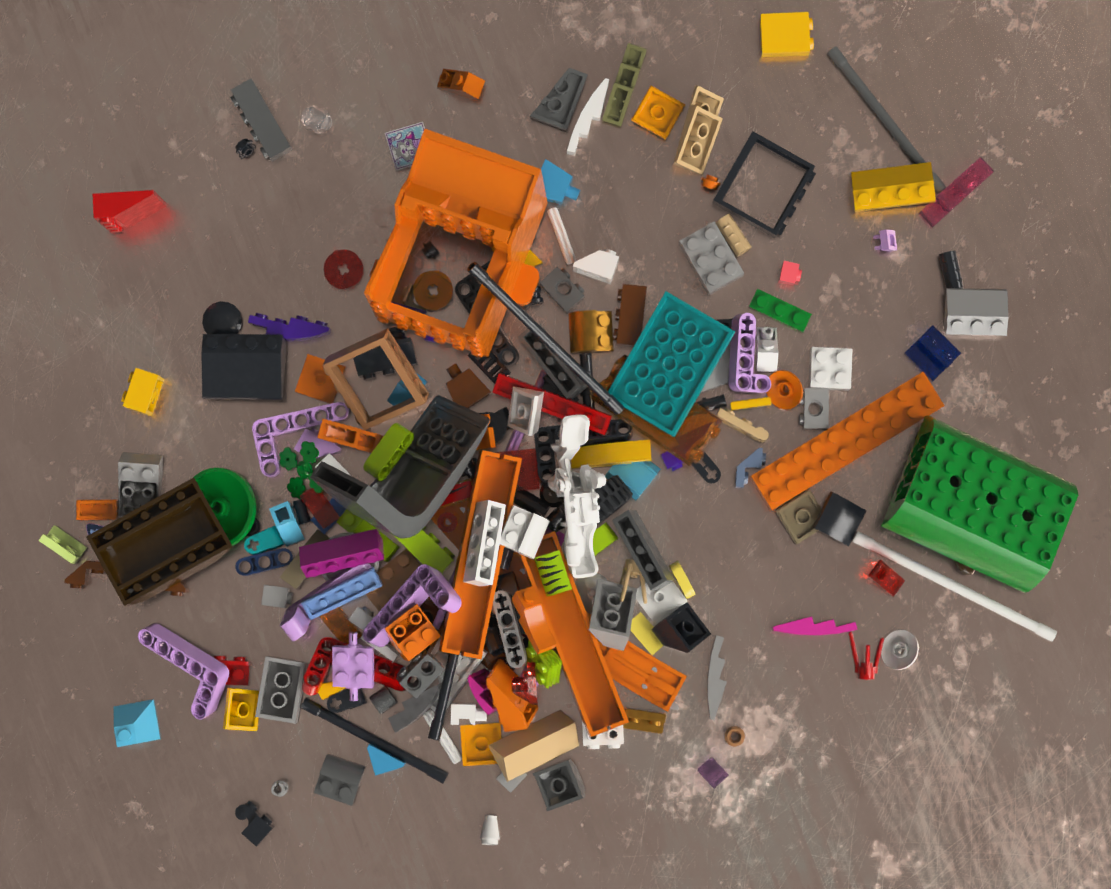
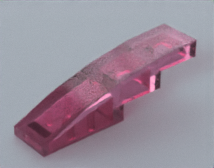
[919,157,994,228]

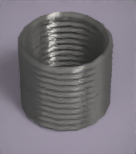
[369,686,397,714]

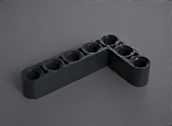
[455,260,519,365]
[534,419,633,488]

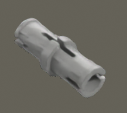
[271,780,289,797]

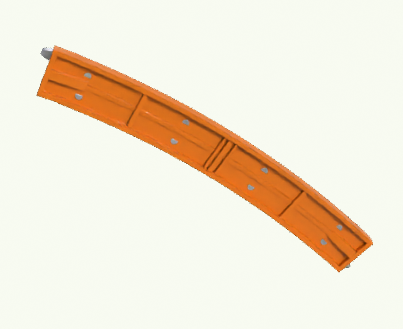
[431,498,687,712]

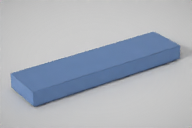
[301,567,383,620]

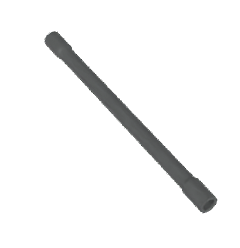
[827,46,946,194]

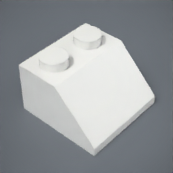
[573,249,619,284]

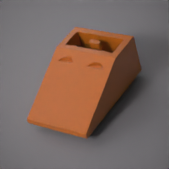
[486,659,539,732]

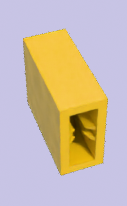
[759,12,814,57]

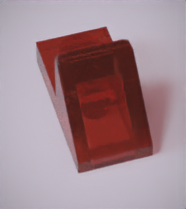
[868,560,905,597]
[512,662,538,705]

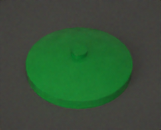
[194,468,256,546]

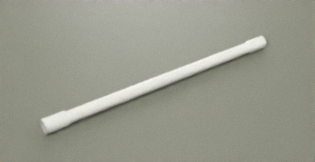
[852,531,1057,642]

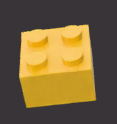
[121,368,164,417]

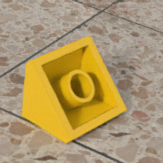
[223,688,259,731]

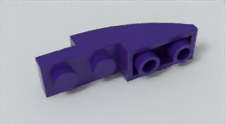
[248,313,331,341]

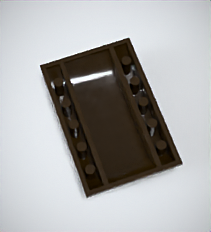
[86,477,233,607]

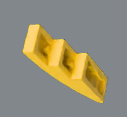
[571,440,652,469]

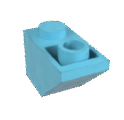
[269,501,305,547]

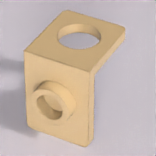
[401,283,432,310]

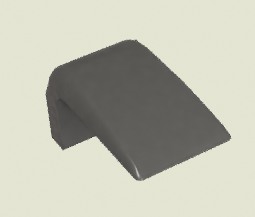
[310,395,490,538]

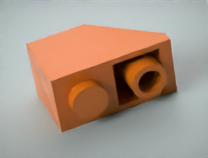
[437,69,485,99]

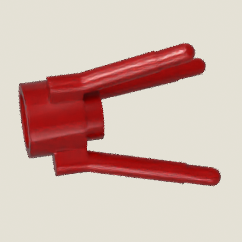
[849,632,884,680]

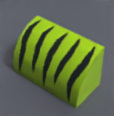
[534,550,572,596]

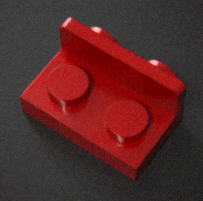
[213,656,251,686]

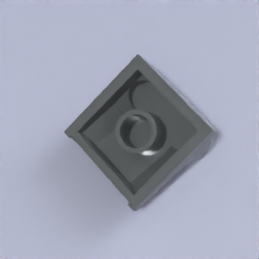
[533,759,585,811]

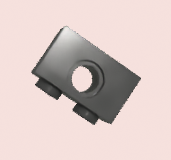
[540,267,585,314]

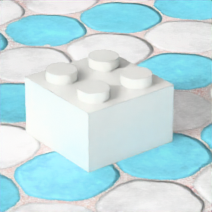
[808,347,852,391]

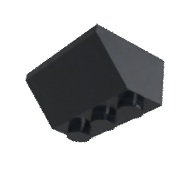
[353,337,418,380]

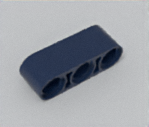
[235,548,295,576]

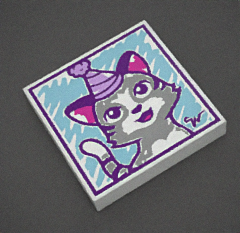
[385,122,425,172]

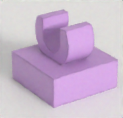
[873,229,897,252]

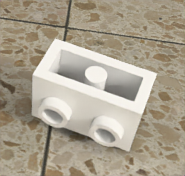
[582,720,624,749]

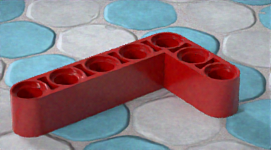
[302,637,412,696]

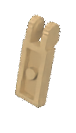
[715,408,769,443]

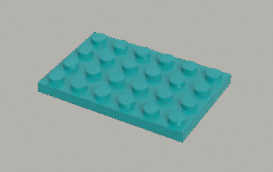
[608,291,736,437]

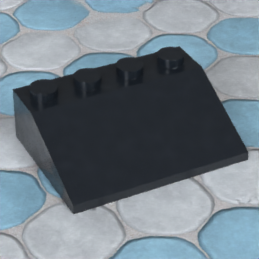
[201,334,287,400]

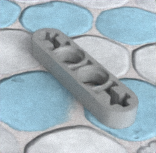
[493,590,527,668]

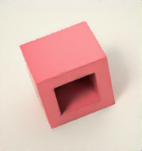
[778,261,802,286]

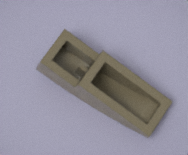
[280,529,330,590]

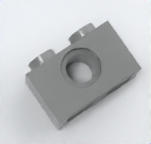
[799,388,829,430]

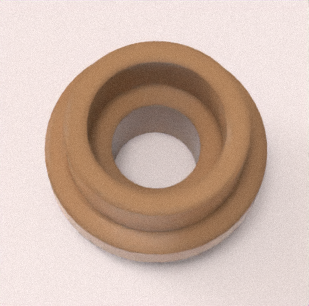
[725,726,745,747]

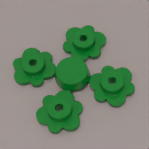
[279,441,323,499]

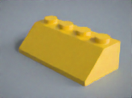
[851,162,936,212]

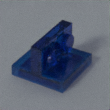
[904,325,961,382]

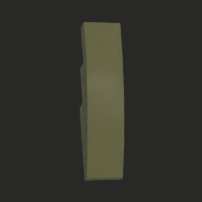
[602,43,647,127]

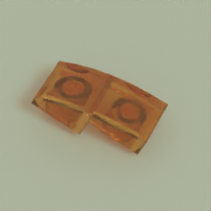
[320,607,362,644]

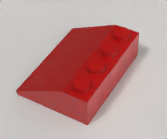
[92,190,166,233]

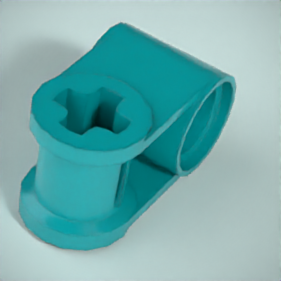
[244,526,285,555]

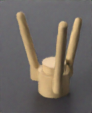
[619,559,647,604]

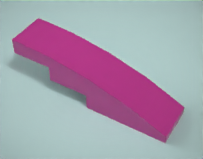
[772,616,858,635]

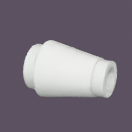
[480,815,500,845]

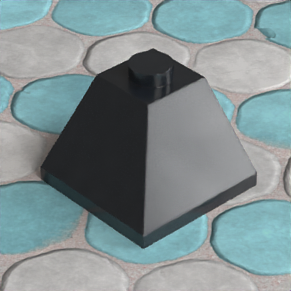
[651,602,711,653]

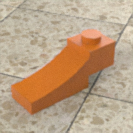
[511,586,557,655]

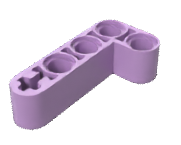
[728,313,771,393]

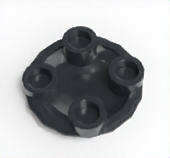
[202,301,242,334]

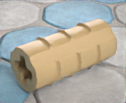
[716,214,752,257]

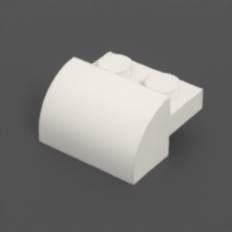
[500,505,550,559]

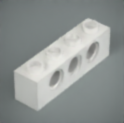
[463,500,506,586]

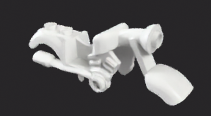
[548,415,606,578]

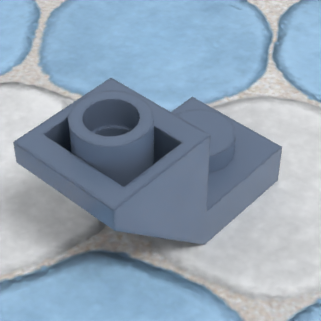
[735,448,766,488]

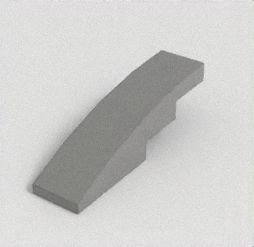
[707,635,727,720]

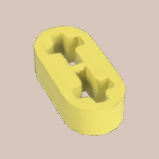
[669,561,696,599]

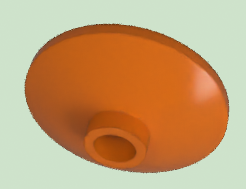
[766,370,803,409]

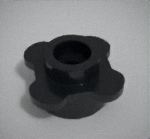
[235,139,256,159]

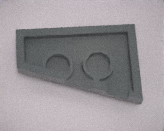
[529,68,588,131]

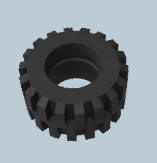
[594,475,633,525]

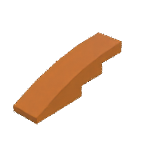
[317,418,383,453]

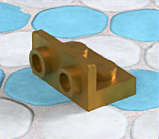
[623,708,666,734]

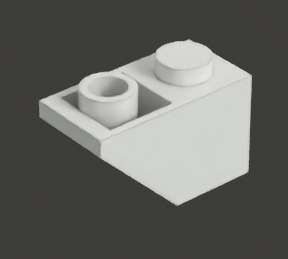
[756,327,778,372]

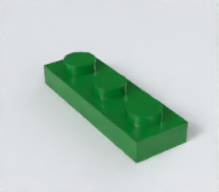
[748,289,812,333]

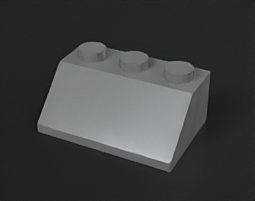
[943,288,1008,336]
[589,579,637,651]

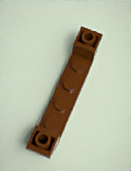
[64,561,188,596]

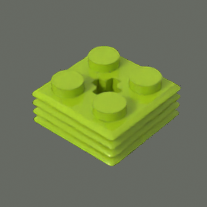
[525,641,562,689]

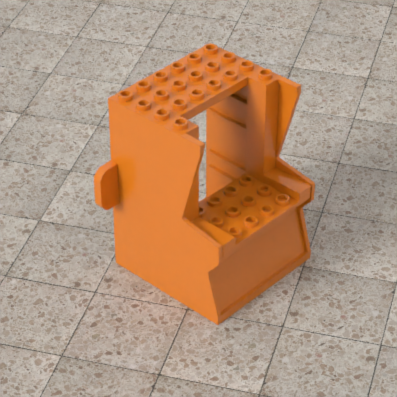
[364,129,548,358]

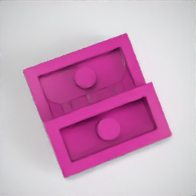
[467,668,497,715]

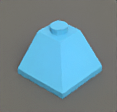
[114,699,161,747]

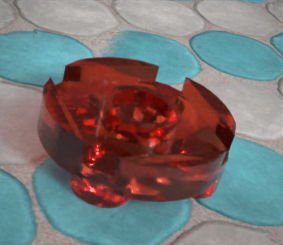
[323,249,364,290]

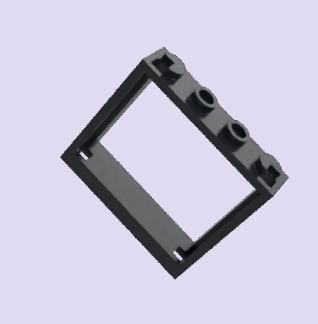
[712,131,816,238]

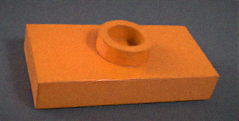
[76,499,118,520]

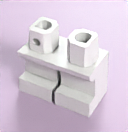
[451,703,487,725]

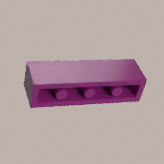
[299,528,384,578]

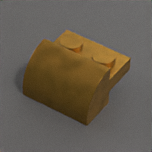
[569,310,614,353]

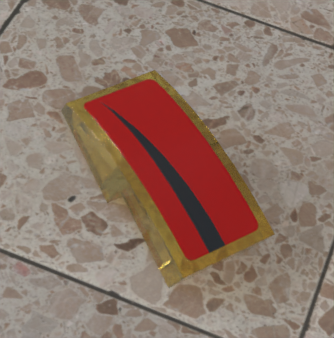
[439,478,474,509]

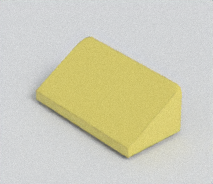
[630,612,663,655]

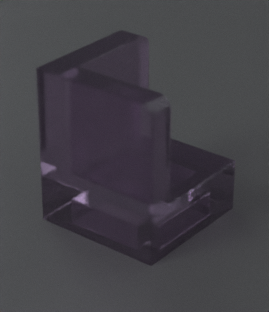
[697,756,729,789]

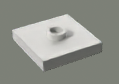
[636,582,687,625]

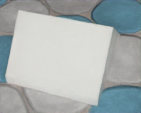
[507,387,544,436]

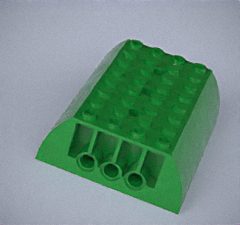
[881,415,1078,593]

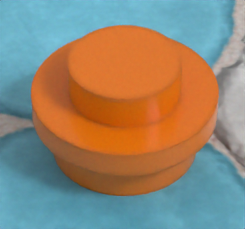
[701,174,721,190]

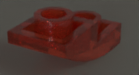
[300,488,340,529]

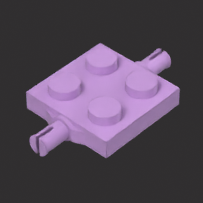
[332,632,374,701]

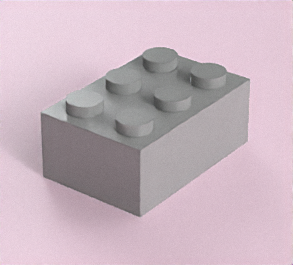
[679,221,744,296]
[255,656,308,724]

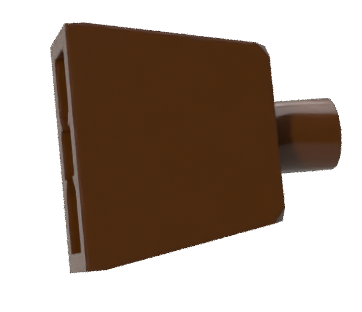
[446,363,491,409]

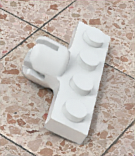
[428,649,488,712]

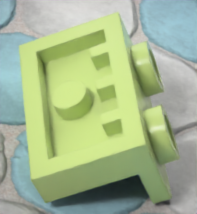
[39,525,87,564]

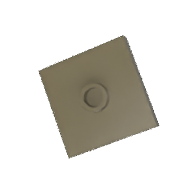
[775,489,821,545]

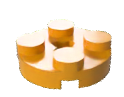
[413,270,453,311]

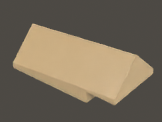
[673,85,724,175]
[489,710,579,782]

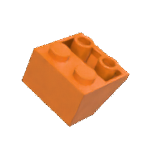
[384,604,441,661]

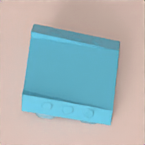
[605,461,661,500]

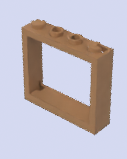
[323,328,429,430]

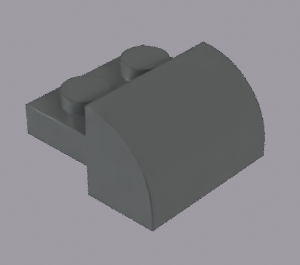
[314,754,366,806]

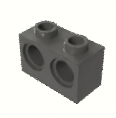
[397,649,445,699]

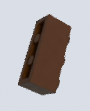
[613,284,647,347]

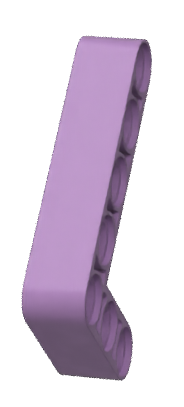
[252,402,350,478]
[280,563,371,642]
[363,564,462,647]
[138,623,229,720]

